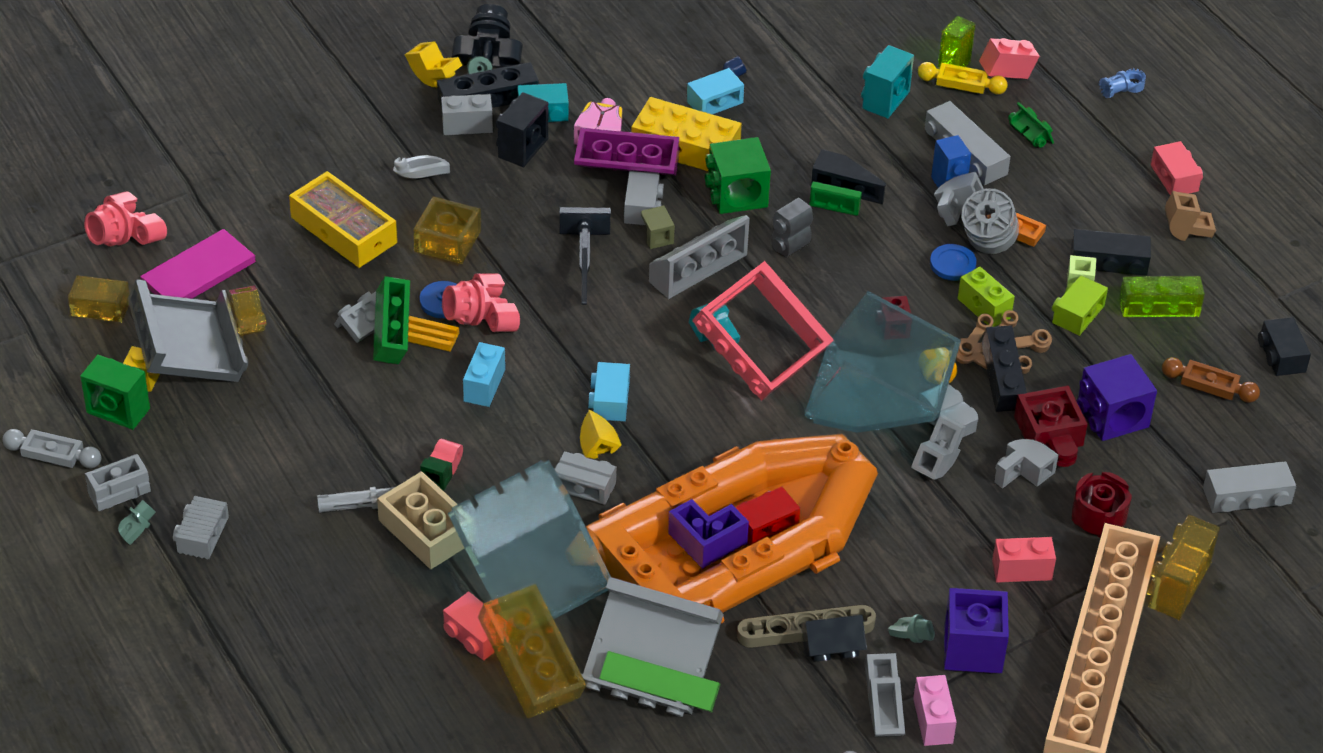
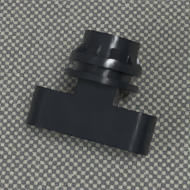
[451,4,523,68]

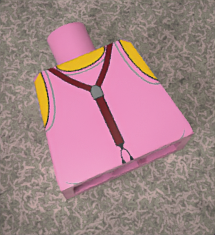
[574,98,622,145]

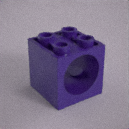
[1076,354,1157,441]
[944,588,1009,673]

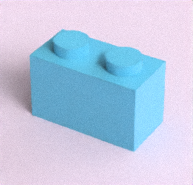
[687,68,744,114]
[463,342,505,407]
[589,362,630,421]

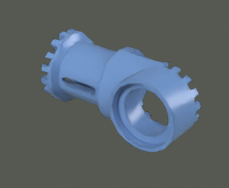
[1099,68,1146,98]

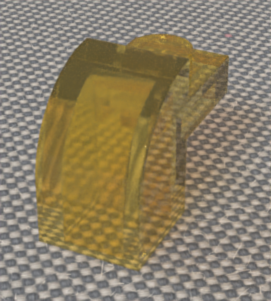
[229,285,267,336]

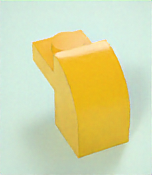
[405,41,462,87]

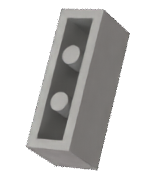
[1203,461,1296,513]

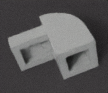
[934,172,984,226]
[911,415,967,480]
[994,439,1058,488]

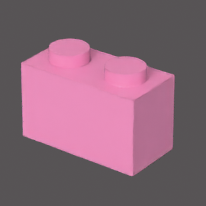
[913,675,957,746]

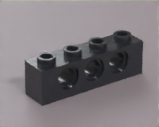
[437,62,539,108]

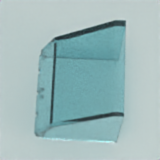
[805,291,961,433]
[448,460,611,640]

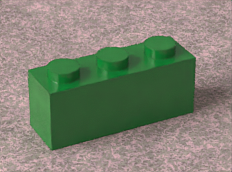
[373,276,410,364]

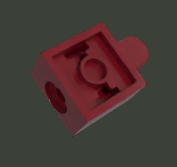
[1014,386,1087,467]

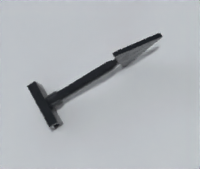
[559,207,611,305]

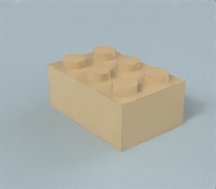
[377,471,475,569]

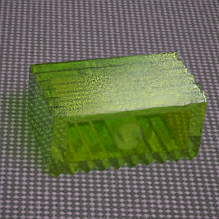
[938,16,975,68]

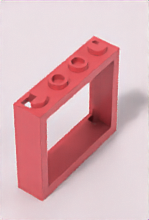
[692,261,834,401]

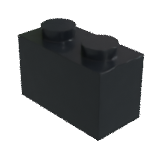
[1258,317,1311,376]
[801,615,867,662]

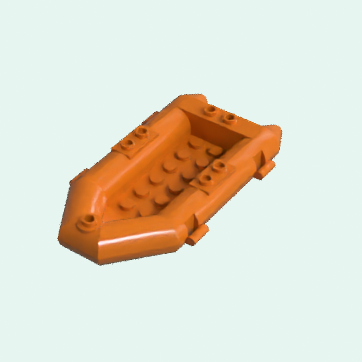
[565,434,878,623]

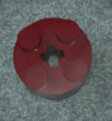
[1072,472,1132,538]

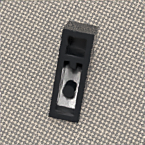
[811,149,886,205]

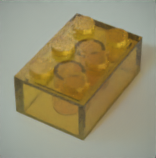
[1147,514,1220,620]

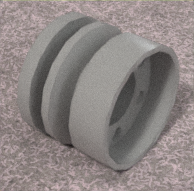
[961,189,1019,254]

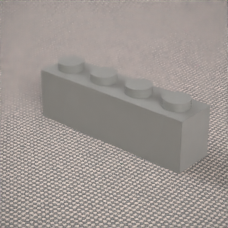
[925,101,1011,185]

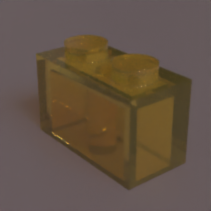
[68,275,130,322]

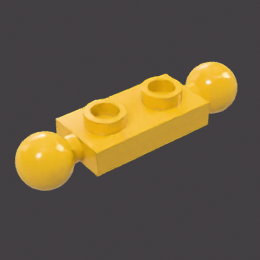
[918,62,1008,95]

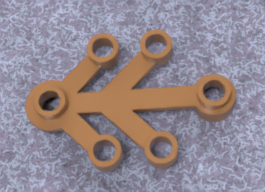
[952,310,1052,374]

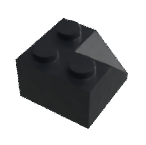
[496,92,549,168]

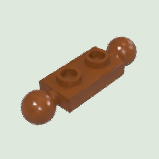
[1162,357,1260,403]

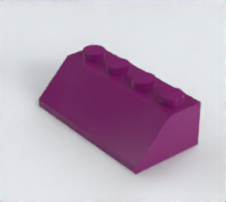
[574,128,679,176]

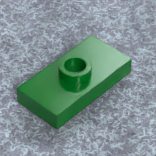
[809,182,862,216]

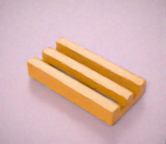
[408,316,459,352]

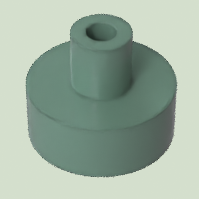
[467,56,492,74]

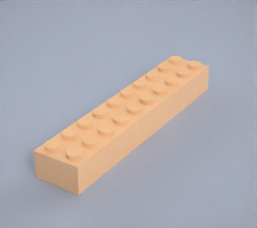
[1043,523,1160,753]

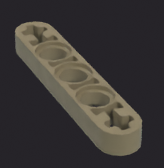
[737,605,876,647]

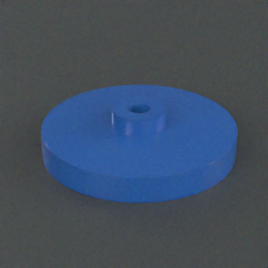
[930,244,976,281]
[420,281,457,318]

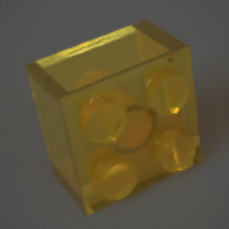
[413,196,481,264]

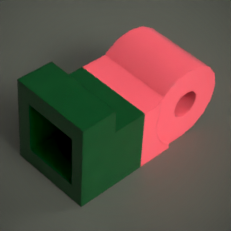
[420,438,463,491]

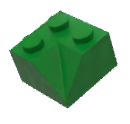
[80,355,150,430]

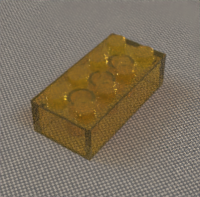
[478,584,586,719]

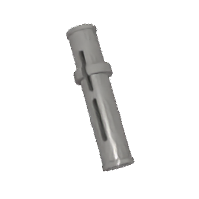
[317,487,395,513]

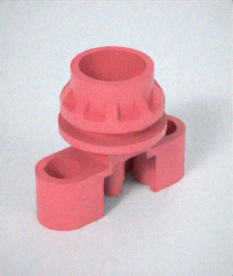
[84,191,167,246]
[442,273,520,332]

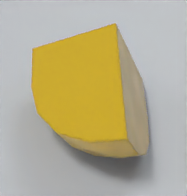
[580,410,622,459]

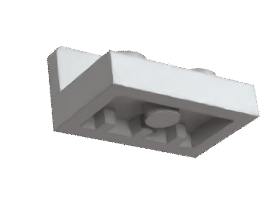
[334,292,376,343]

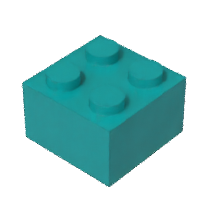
[861,45,914,119]

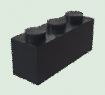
[1071,229,1151,276]
[982,325,1027,412]

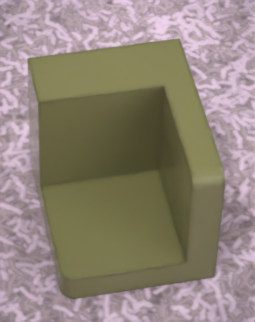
[641,205,675,249]

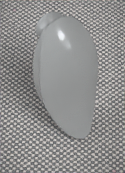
[393,155,450,178]

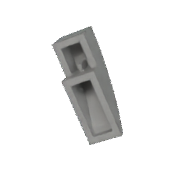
[864,653,905,736]

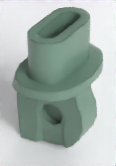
[118,500,156,545]
[888,614,935,643]

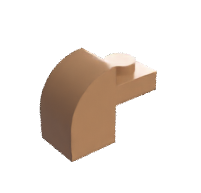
[1165,191,1216,241]

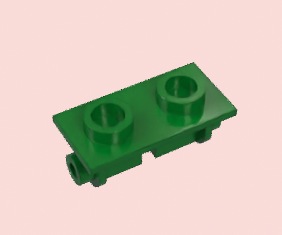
[1008,102,1054,148]

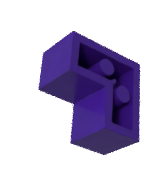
[668,499,749,569]

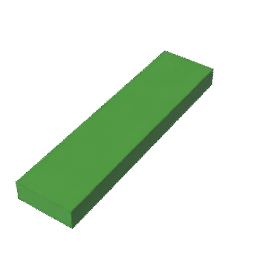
[599,651,720,712]

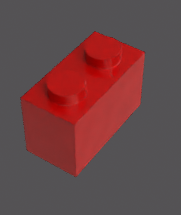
[735,486,800,545]

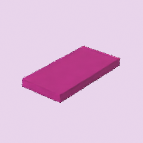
[140,229,256,299]

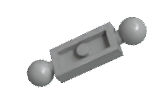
[2,429,101,468]

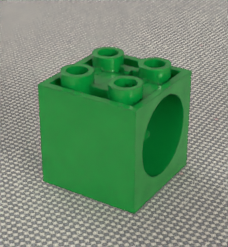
[705,137,771,214]

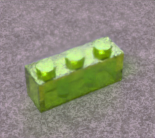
[1119,276,1205,317]

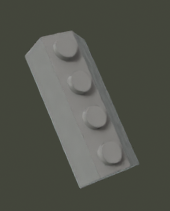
[649,215,750,299]

